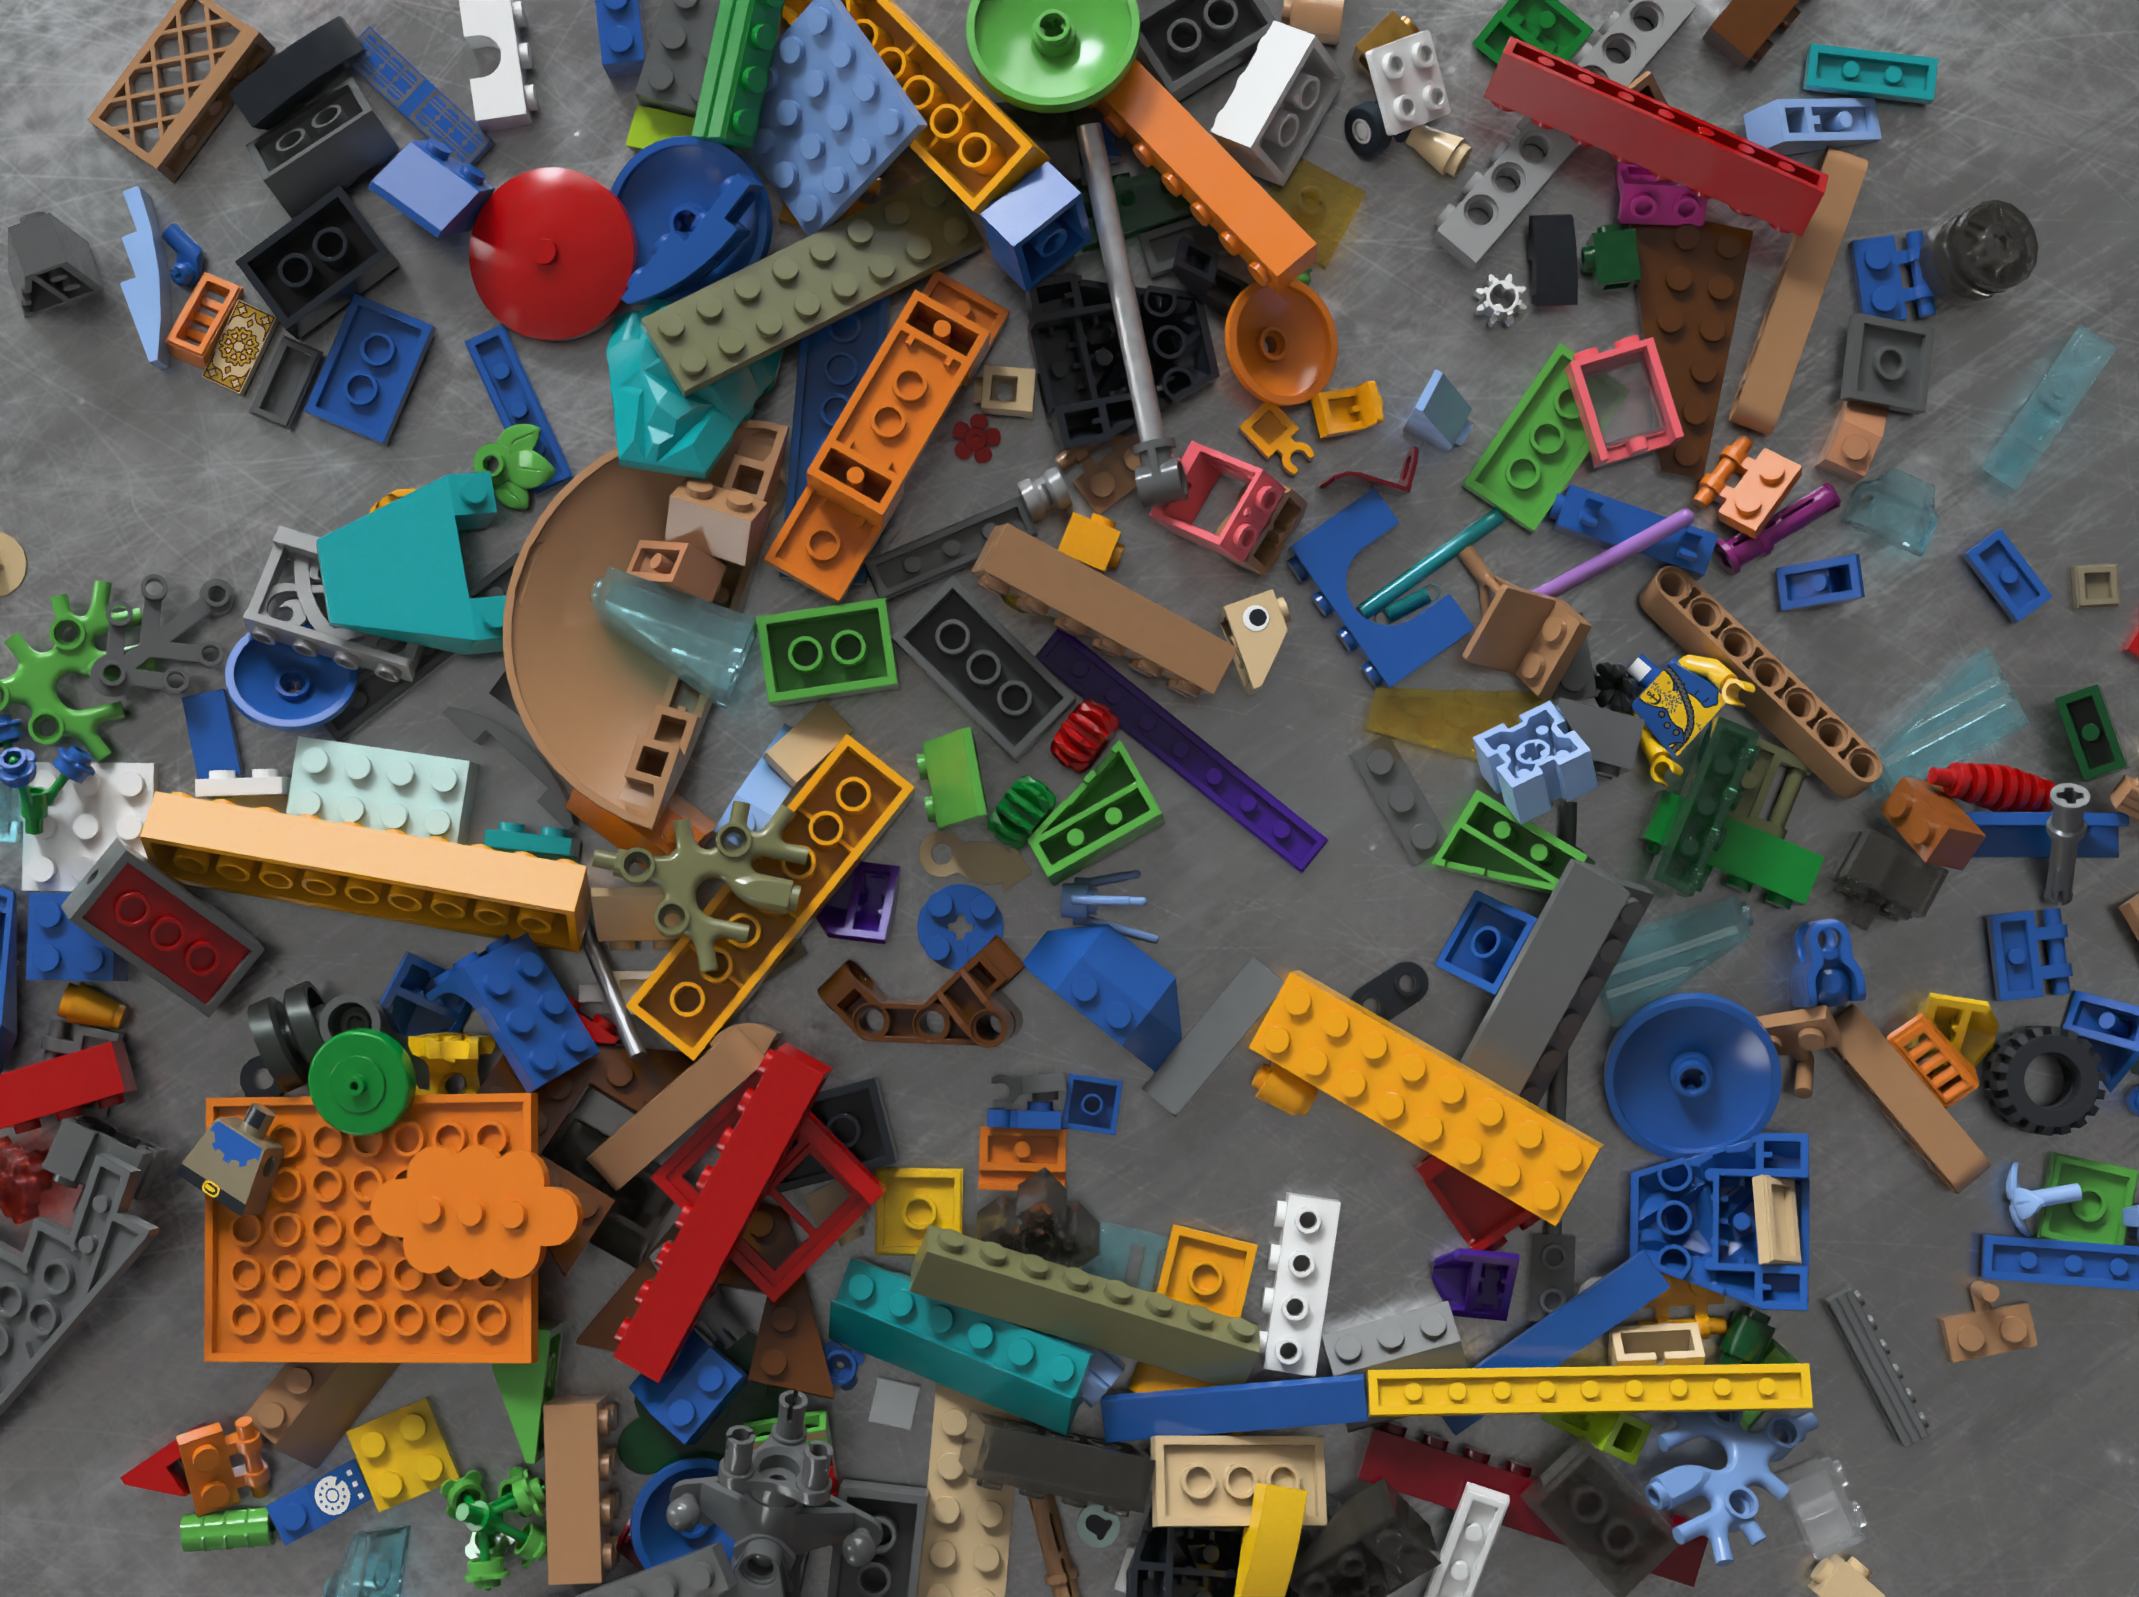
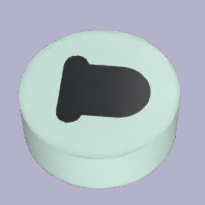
[1077,1502,1120,1548]

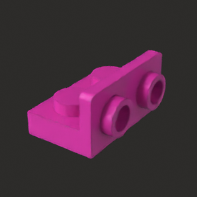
[1615,163,1708,227]

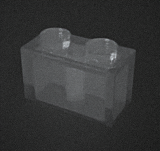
[1774,1452,1867,1560]

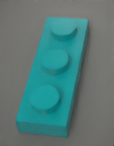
[1803,43,1939,105]

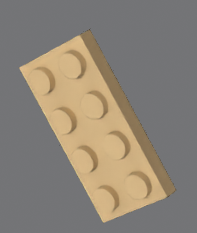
[1150,1436,1327,1527]

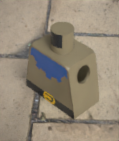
[175,1103,284,1216]

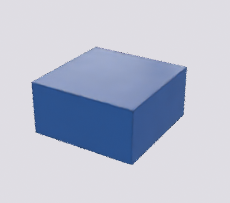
[1062,1073,1123,1135]

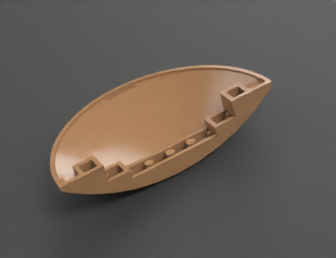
[503,420,789,831]

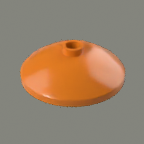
[1225,279,1338,406]

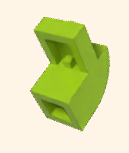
[1541,1413,1653,1465]

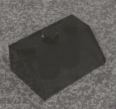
[548,1118,676,1269]

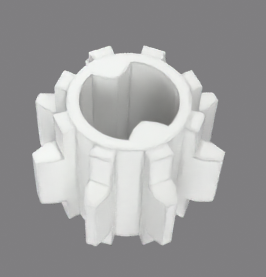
[1474,274,1527,328]

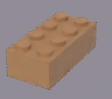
[543,1393,621,1585]

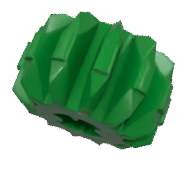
[987,775,1057,850]

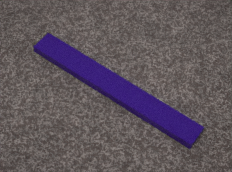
[1035,628,1329,874]

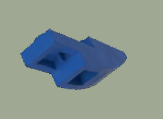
[621,173,764,305]

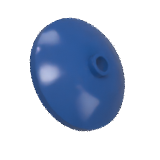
[225,619,358,732]
[630,1457,736,1569]

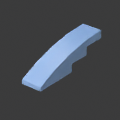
[120,185,172,370]

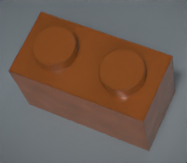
[1880,776,1986,871]

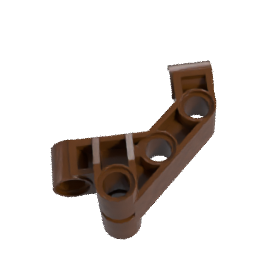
[817,934,1026,1048]

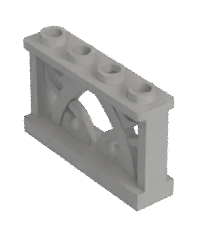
[243,526,425,682]

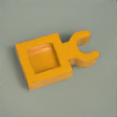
[1238,402,1315,476]

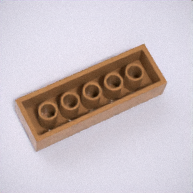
[970,523,1238,698]

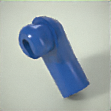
[161,223,203,286]

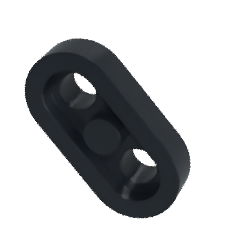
[1349,962,1429,1021]

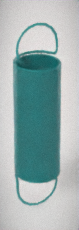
[1375,584,1441,625]

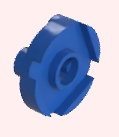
[917,884,1004,970]

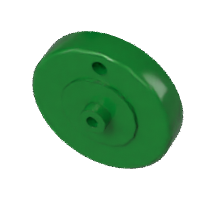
[308,1028,416,1136]

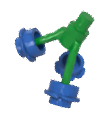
[0,714,95,835]

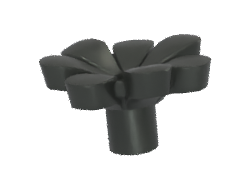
[1594,662,1640,713]

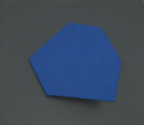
[2063,990,2139,1093]

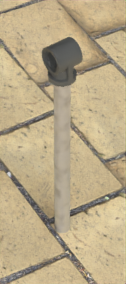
[1076,123,1189,509]

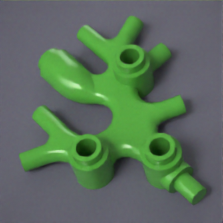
[0,580,156,763]

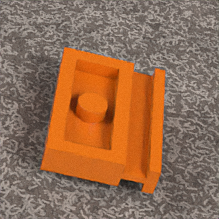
[978,1126,1067,1192]

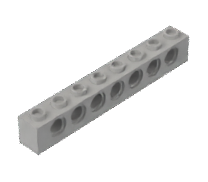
[1433,0,1697,272]

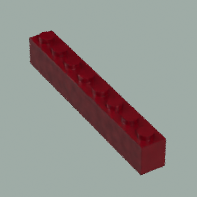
[1354,1421,1708,1587]

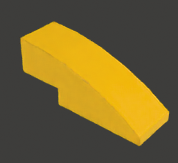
[1234,1483,1308,1597]

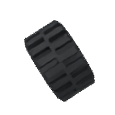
[1983,1025,2106,1136]

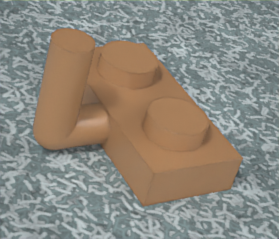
[1756,1005,1841,1099]
[1939,1281,2038,1363]

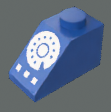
[266,1458,373,1546]

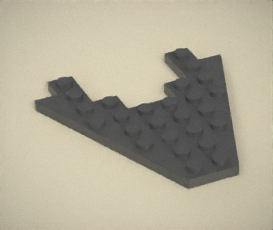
[0,1153,160,1416]

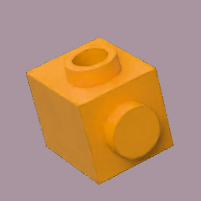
[1058,512,1125,575]

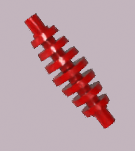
[1927,762,2056,812]

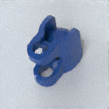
[1789,919,1866,1007]

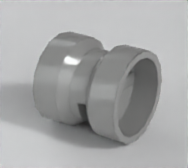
[1017,466,1073,523]

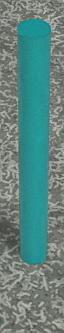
[1356,508,1506,619]

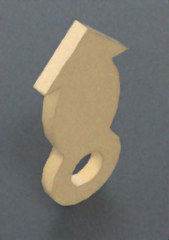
[919,831,1032,893]

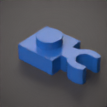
[987,1101,1062,1129]

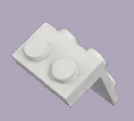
[195,769,291,814]

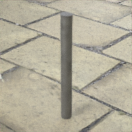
[582,918,647,1062]

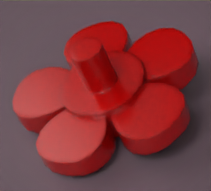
[952,414,1001,463]

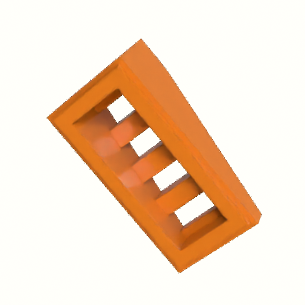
[164,271,244,370]
[1886,1012,1979,1108]

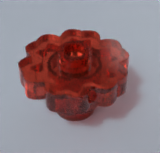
[0,1136,56,1225]

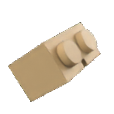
[1607,1322,1705,1366]

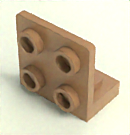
[1462,584,1592,699]

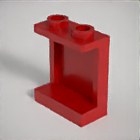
[1412,1154,1541,1252]

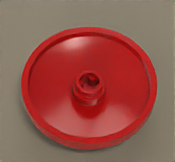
[469,167,639,341]

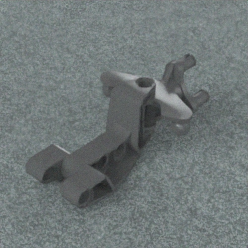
[666,1390,883,1597]

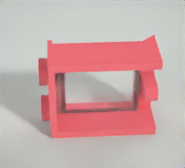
[1564,335,1684,469]

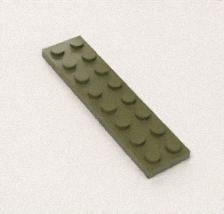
[641,174,984,397]

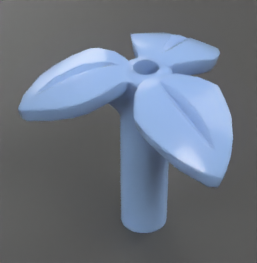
[2006,1162,2082,1237]

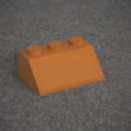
[565,788,717,869]

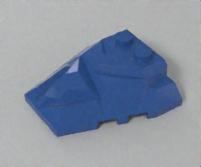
[1629,1133,1810,1311]

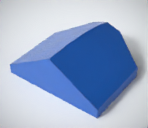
[379,951,473,1037]

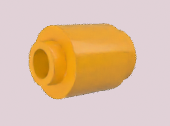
[1251,1061,1319,1117]

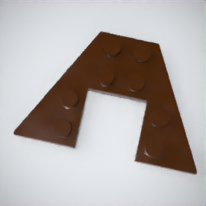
[476,1044,694,1278]
[576,1203,835,1400]

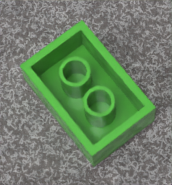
[756,598,900,707]

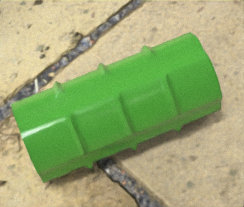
[180,1508,277,1552]

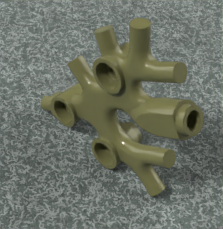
[592,801,809,973]

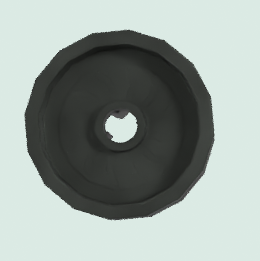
[247,981,327,1092]

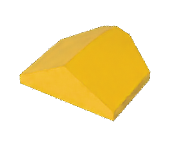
[1911,993,1999,1073]

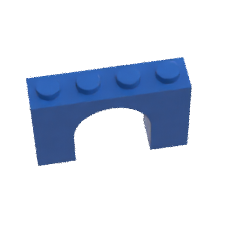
[1287,487,1475,691]

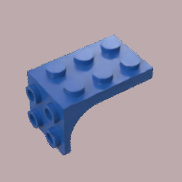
[426,932,600,1093]

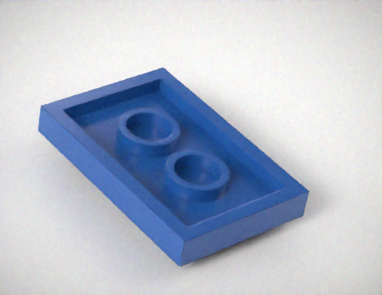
[304,293,436,446]

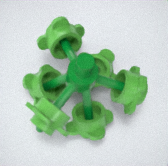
[440,1466,547,1591]

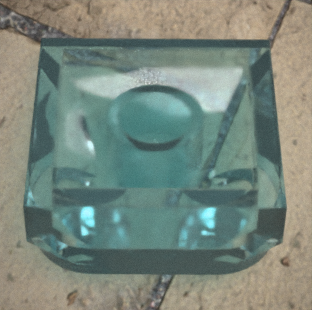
[323,1524,411,1597]

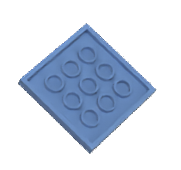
[748,0,928,236]

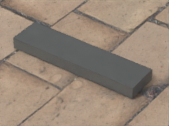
[864,496,1038,600]

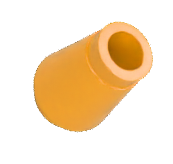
[57,982,127,1030]

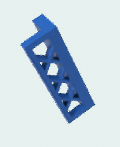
[1965,812,2129,858]

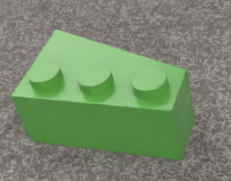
[1027,740,1165,886]
[1431,790,1596,894]

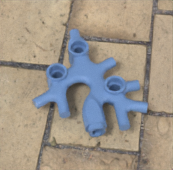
[1645,1411,1819,1567]

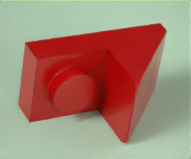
[120,1422,207,1497]

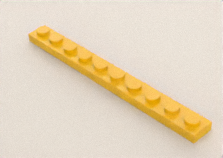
[1366,1363,1813,1417]

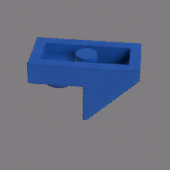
[1776,554,1865,611]

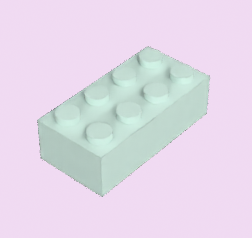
[286,736,479,845]

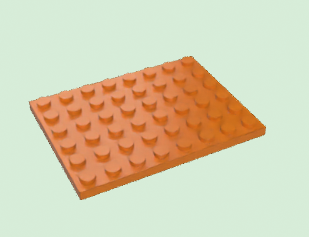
[204,1093,538,1364]

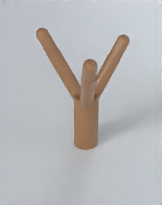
[1458,545,1520,618]

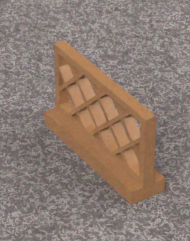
[87,0,275,183]

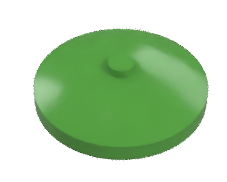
[966,0,1141,113]

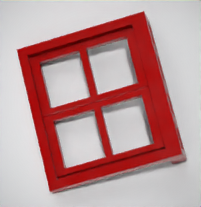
[650,1069,887,1303]

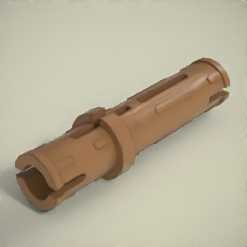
[1026,1487,1081,1597]

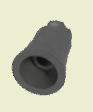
[319,994,389,1042]

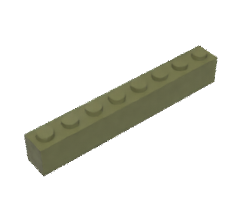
[909,1225,1260,1386]

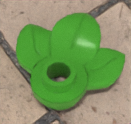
[473,424,556,509]

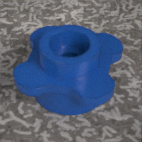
[823,1341,865,1391]

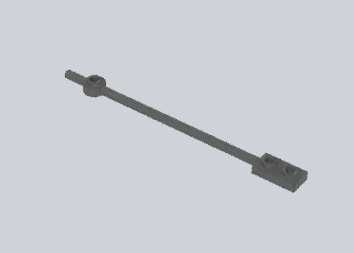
[1527,801,1585,1322]

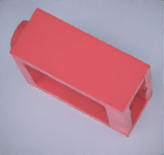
[1149,441,1286,564]

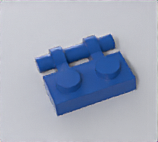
[1848,230,1938,322]
[1986,908,2073,1001]

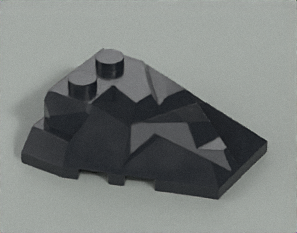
[1025,273,1220,451]
[1126,1505,1300,1597]

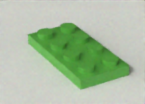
[1462,343,1631,533]

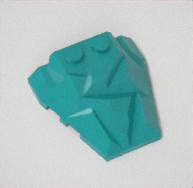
[606,299,784,479]

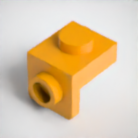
[1311,381,1384,438]

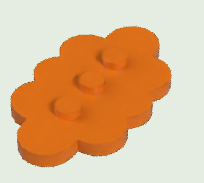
[370,1145,584,1280]

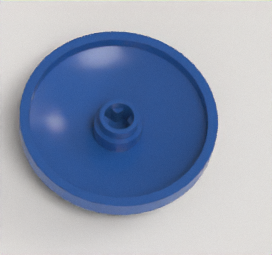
[611,136,773,302]
[1604,993,1782,1160]

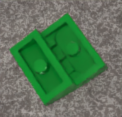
[1472,0,1594,64]

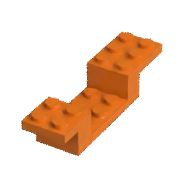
[764,271,1010,605]

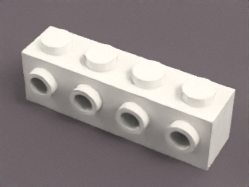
[1259,1192,1341,1377]

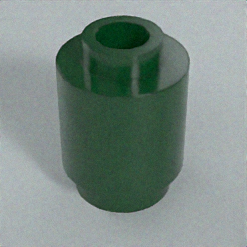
[1719,1307,1776,1365]

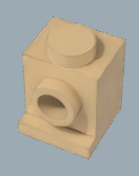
[973,365,1036,419]

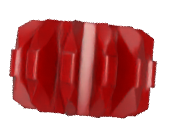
[1050,698,1119,774]

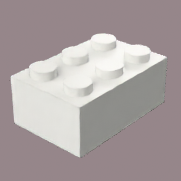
[1210,21,1346,187]

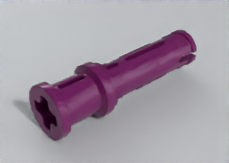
[1714,483,1841,576]

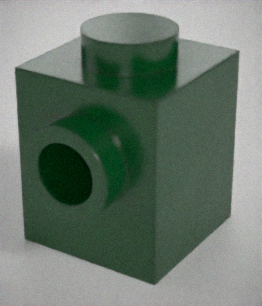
[1581,224,1641,293]

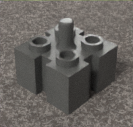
[42,1116,167,1214]

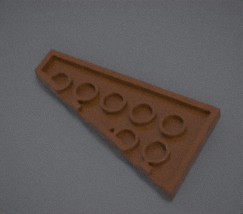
[1629,221,1753,482]

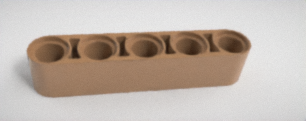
[1829,1003,1991,1195]
[586,1025,765,1191]

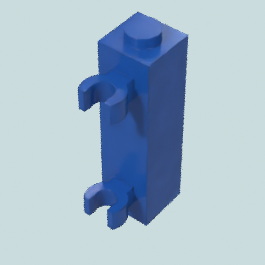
[1548,485,1718,581]

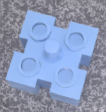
[1473,701,1598,825]

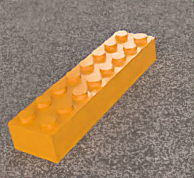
[781,0,1051,216]
[625,734,915,1062]
[1248,970,1603,1226]

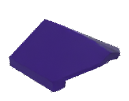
[816,862,901,944]
[1431,1248,1520,1321]

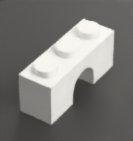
[459,0,538,132]

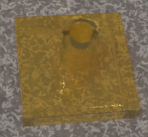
[1269,157,1366,270]

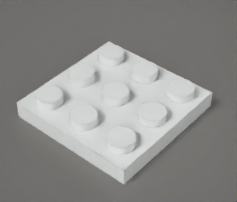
[21,762,159,892]

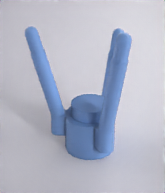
[1061,870,1159,944]

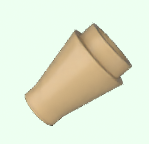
[1406,124,1473,178]

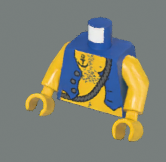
[1626,654,1755,787]

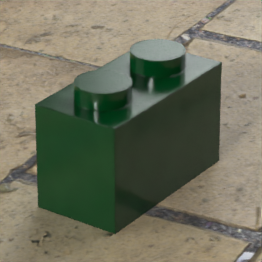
[2055,684,2130,782]

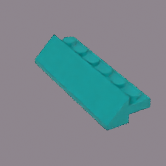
[828,1257,1094,1436]

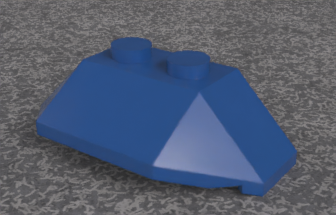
[1023,924,1182,1072]

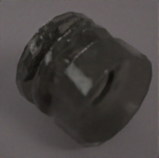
[1919,200,2039,307]

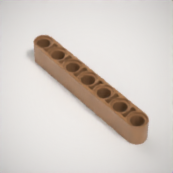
[1728,146,1869,435]
[1639,566,1883,798]

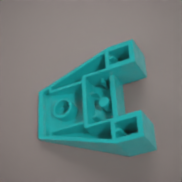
[316,471,506,655]

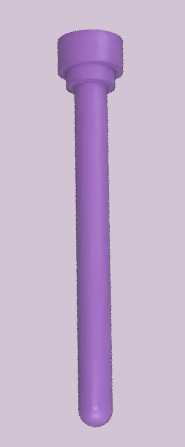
[1533,509,1694,598]

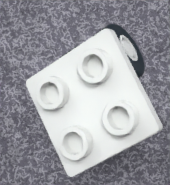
[1344,30,1451,156]

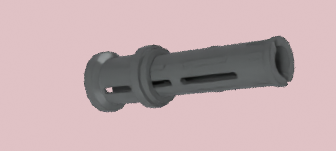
[2044,783,2091,905]

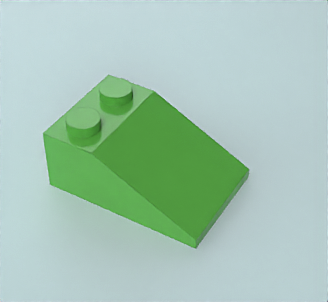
[916,727,990,830]
[492,1319,564,1464]

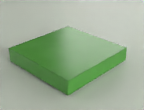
[2033,1152,2139,1245]

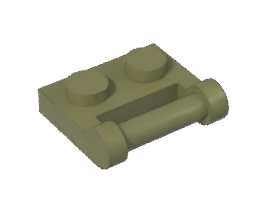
[1712,733,1812,840]

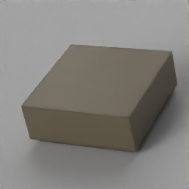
[2070,563,2121,610]

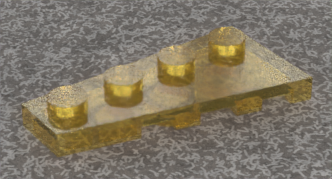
[1364,688,1551,762]

